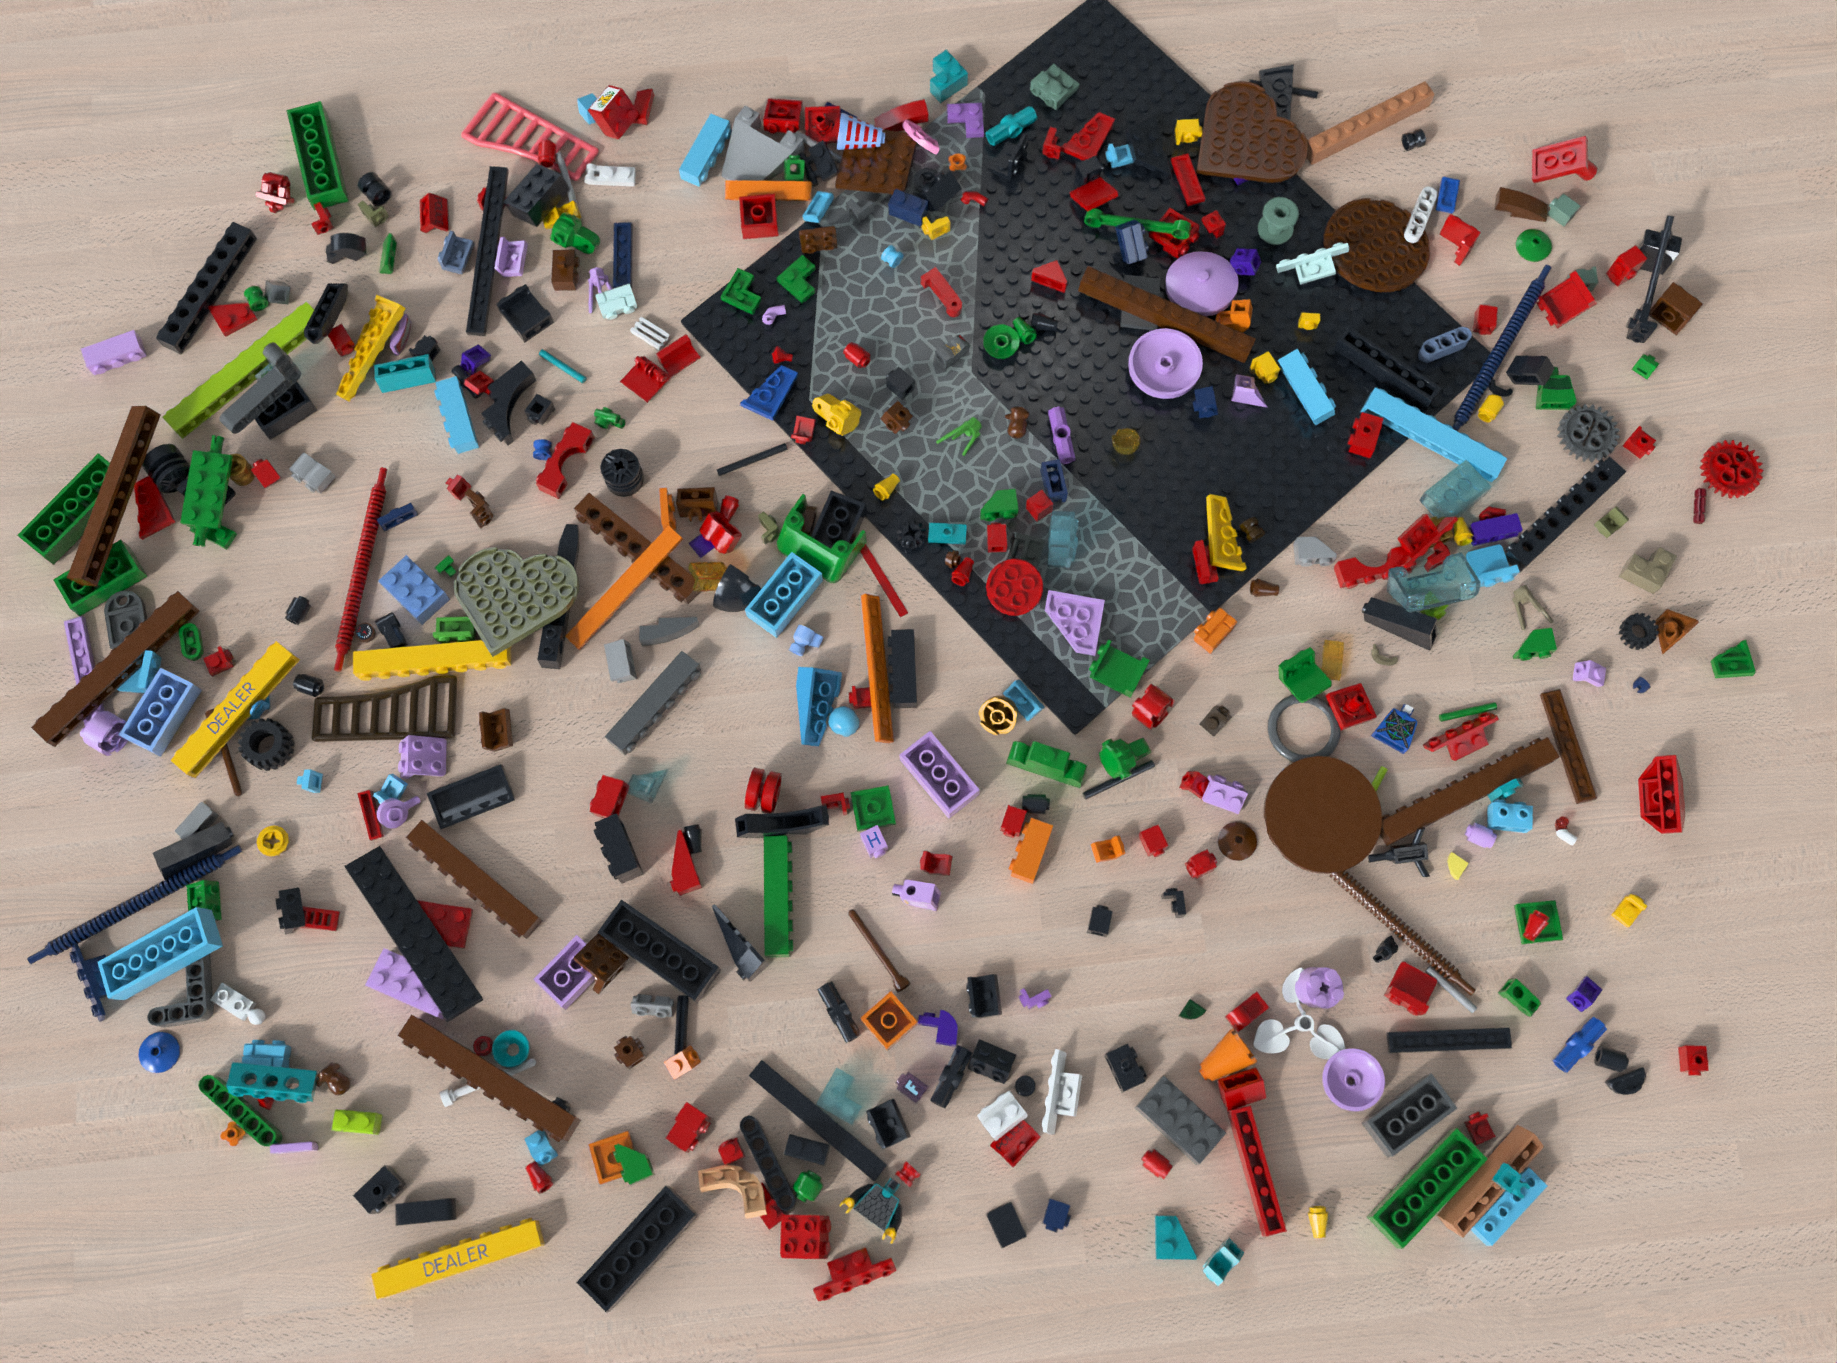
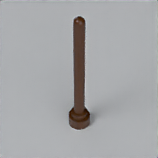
[205,709,242,796]
[848,909,911,993]

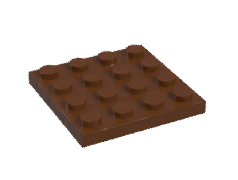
[835,130,917,194]

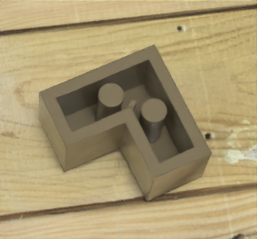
[1619,547,1677,594]

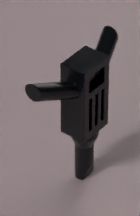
[1368,827,1430,877]

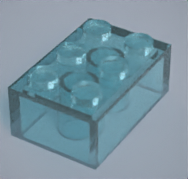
[1419,460,1492,518]
[1047,511,1078,568]

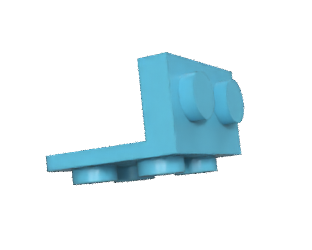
[1466,544,1520,588]
[117,650,162,693]

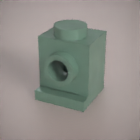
[1567,266,1598,291]

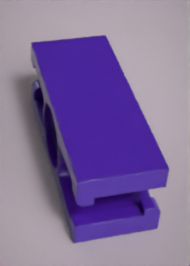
[1468,513,1523,546]

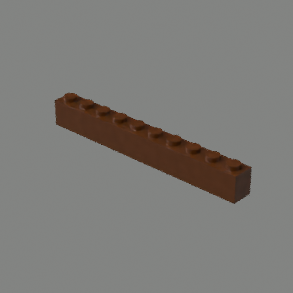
[1078,266,1256,363]
[67,406,161,586]
[31,591,200,747]
[1380,737,1560,846]
[398,1014,581,1142]

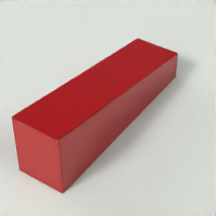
[357,790,383,841]

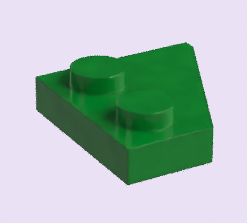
[1710,640,1756,678]

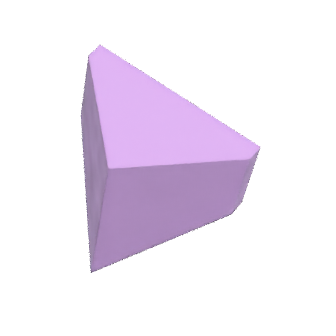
[1232,374,1267,407]

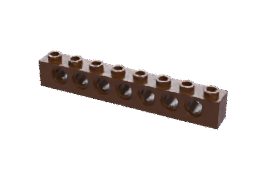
[574,493,703,604]

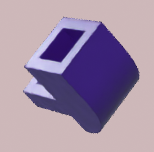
[918,1010,958,1047]

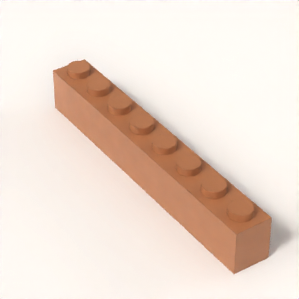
[1306,81,1435,165]

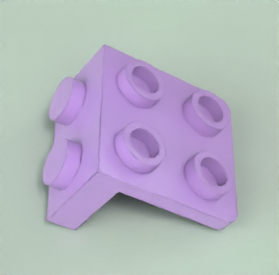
[398,735,447,779]

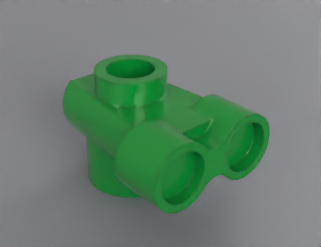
[594,407,626,429]

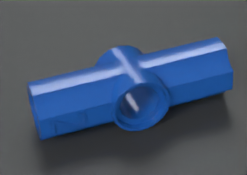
[1552,1017,1607,1073]

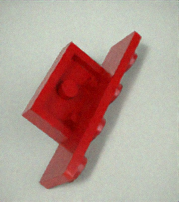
[1395,514,1458,568]
[1423,712,1499,761]
[813,1247,896,1301]

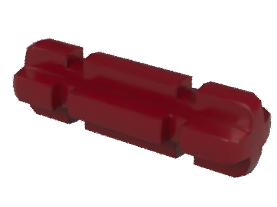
[1693,488,1707,524]

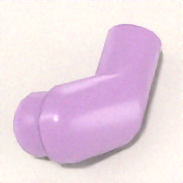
[762,305,786,325]

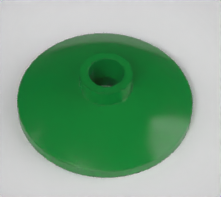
[1516,229,1552,262]
[983,324,1020,358]

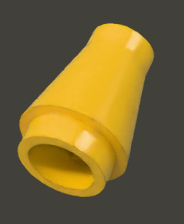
[873,474,900,500]
[1454,517,1473,546]
[1307,1206,1329,1238]

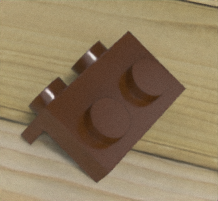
[464,488,494,529]
[479,708,513,752]

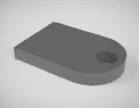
[104,591,147,649]

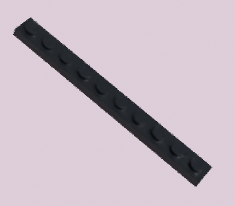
[466,166,509,336]

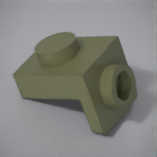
[1594,507,1629,538]
[758,511,779,545]

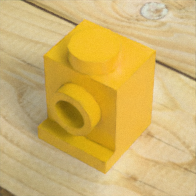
[1175,119,1202,145]
[1250,352,1280,383]

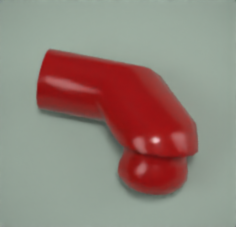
[1479,506,1506,521]

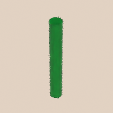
[1439,702,1497,722]

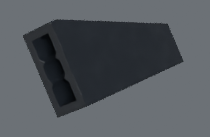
[1362,597,1437,651]
[153,822,234,880]

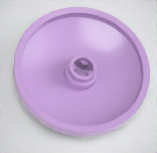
[1165,252,1238,316]
[1128,329,1203,399]

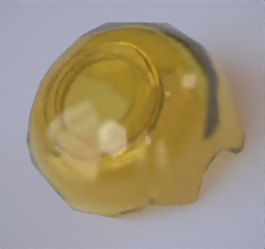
[1112,428,1141,455]

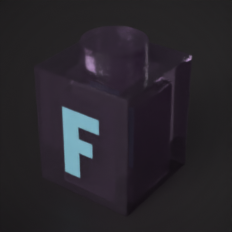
[896,1071,928,1104]

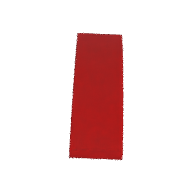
[874,99,929,132]

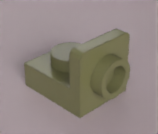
[357,200,389,228]

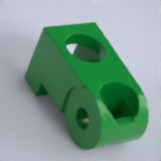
[1498,978,1541,1017]

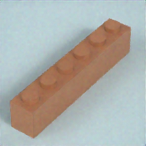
[1437,1125,1544,1238]

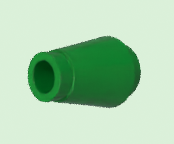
[1012,317,1036,344]

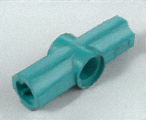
[986,106,1037,146]

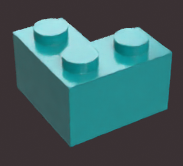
[930,49,968,104]

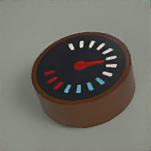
[355,623,376,643]

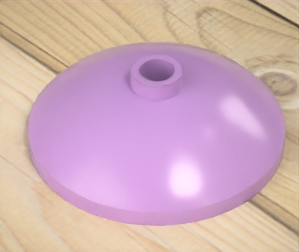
[1322,1048,1385,1111]

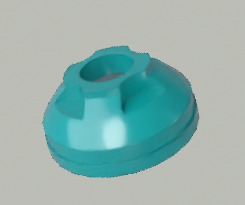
[492,1030,530,1068]

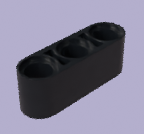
[395,1198,456,1226]

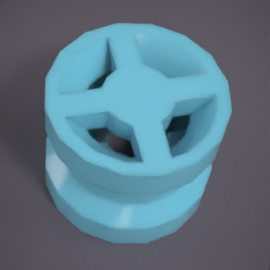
[881,245,904,268]

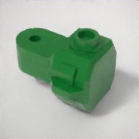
[550,212,600,254]
[1099,738,1152,780]

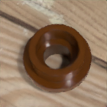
[945,550,961,569]

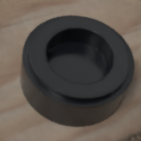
[1015,1075,1036,1097]

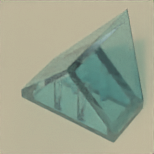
[628,769,668,804]

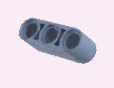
[1418,327,1472,363]

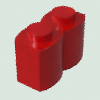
[699,511,742,554]

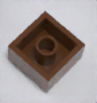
[1649,282,1703,336]

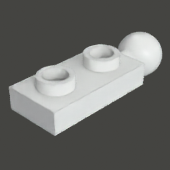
[210,983,266,1025]

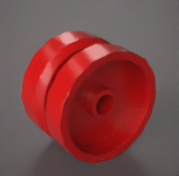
[744,767,782,814]

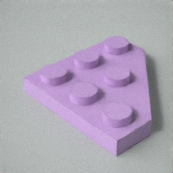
[1045,590,1105,656]

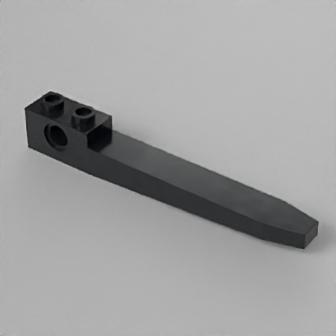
[537,524,580,669]

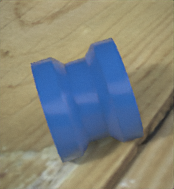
[533,439,552,460]

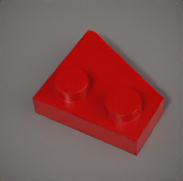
[208,303,258,337]

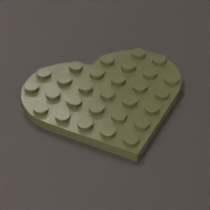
[454,547,580,657]

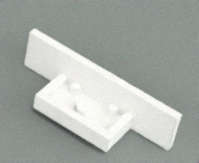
[1042,1049,1082,1135]

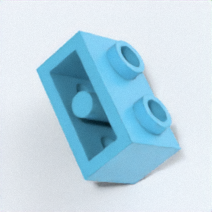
[1487,800,1533,833]

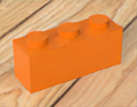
[1009,818,1053,884]

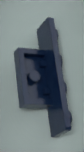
[69,944,107,1022]

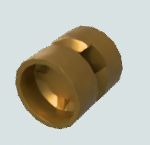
[229,454,255,486]

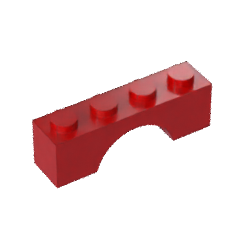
[536,422,595,499]
[1334,546,1417,589]

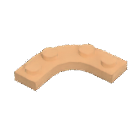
[698,1165,767,1219]

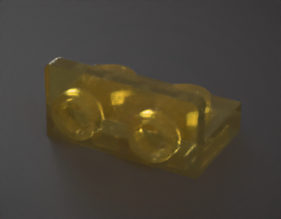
[688,562,727,591]

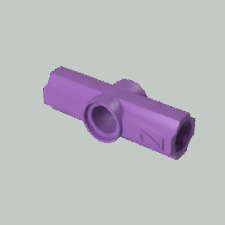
[1048,406,1075,464]

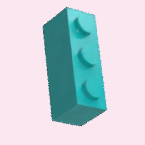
[374,354,436,393]

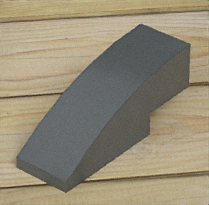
[639,617,699,646]

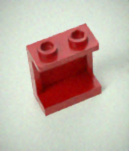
[1536,270,1597,329]

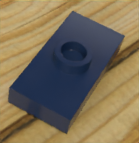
[377,503,418,531]

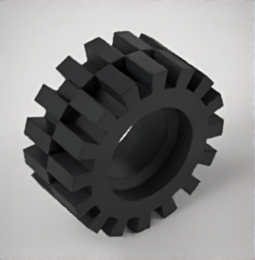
[1619,613,1659,650]

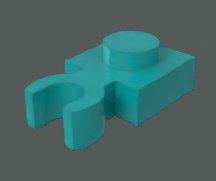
[1492,1162,1530,1199]

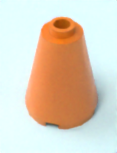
[1199,1028,1258,1081]

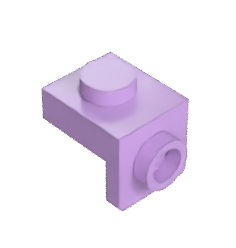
[1573,660,1606,687]

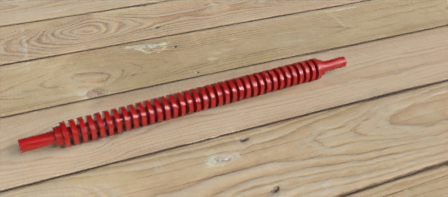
[334,467,388,672]

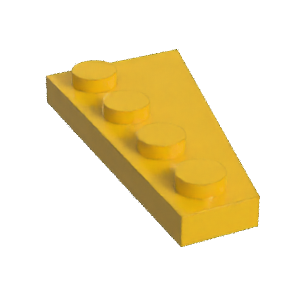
[1206,494,1247,572]

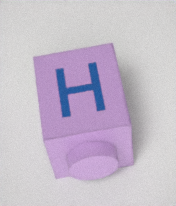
[860,825,888,858]

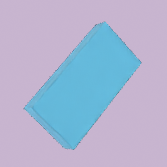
[802,191,834,223]

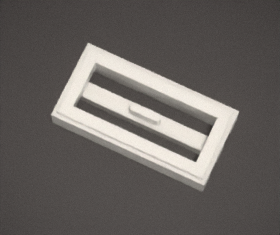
[630,316,671,351]

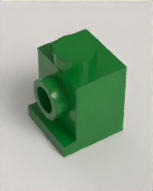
[784,155,804,181]

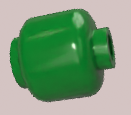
[793,1169,823,1203]

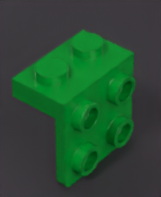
[1278,647,1332,703]

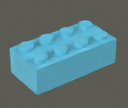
[745,552,823,638]

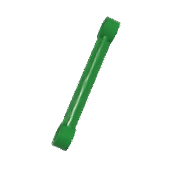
[1084,208,1192,239]

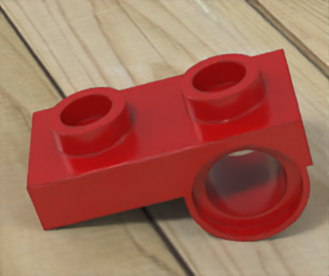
[1225,992,1270,1033]

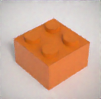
[860,991,918,1051]

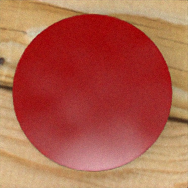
[986,559,1043,616]

